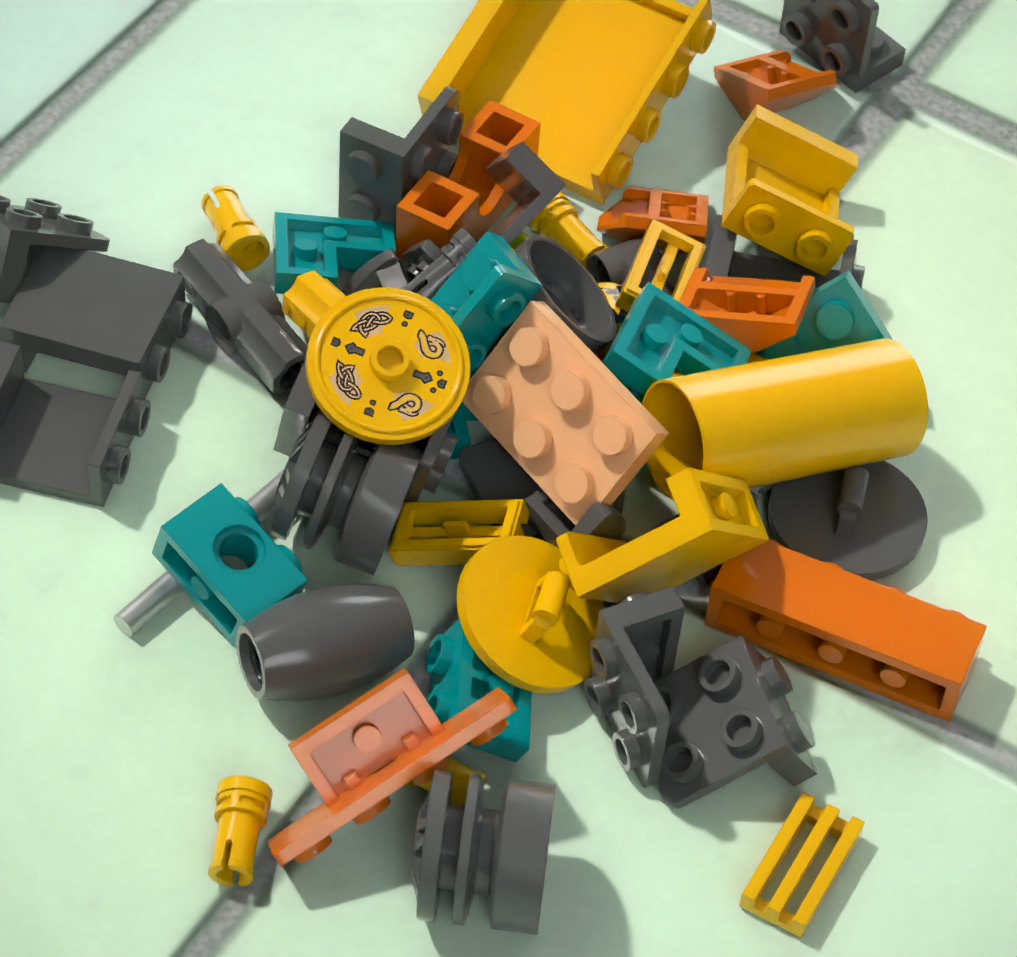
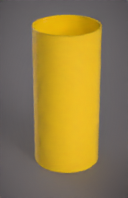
[642,338,928,500]

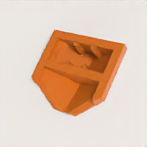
[714,50,841,121]
[597,186,709,254]
[679,268,815,355]

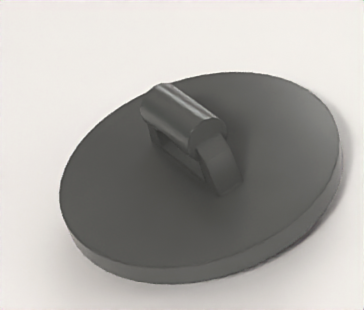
[768,461,928,581]

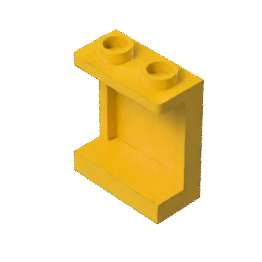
[721,104,858,277]
[556,467,769,603]

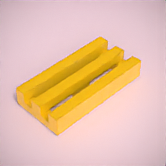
[615,219,706,311]
[388,499,530,566]
[739,791,865,938]

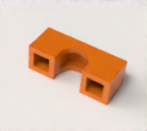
[395,100,541,262]

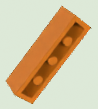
[704,539,987,722]

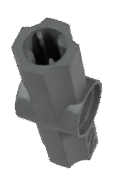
[173,238,308,397]

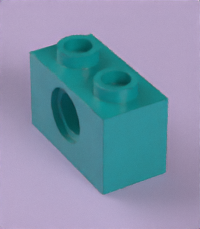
[152,483,308,649]

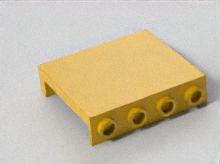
[417,0,716,205]

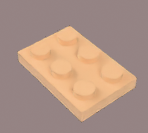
[462,301,669,526]

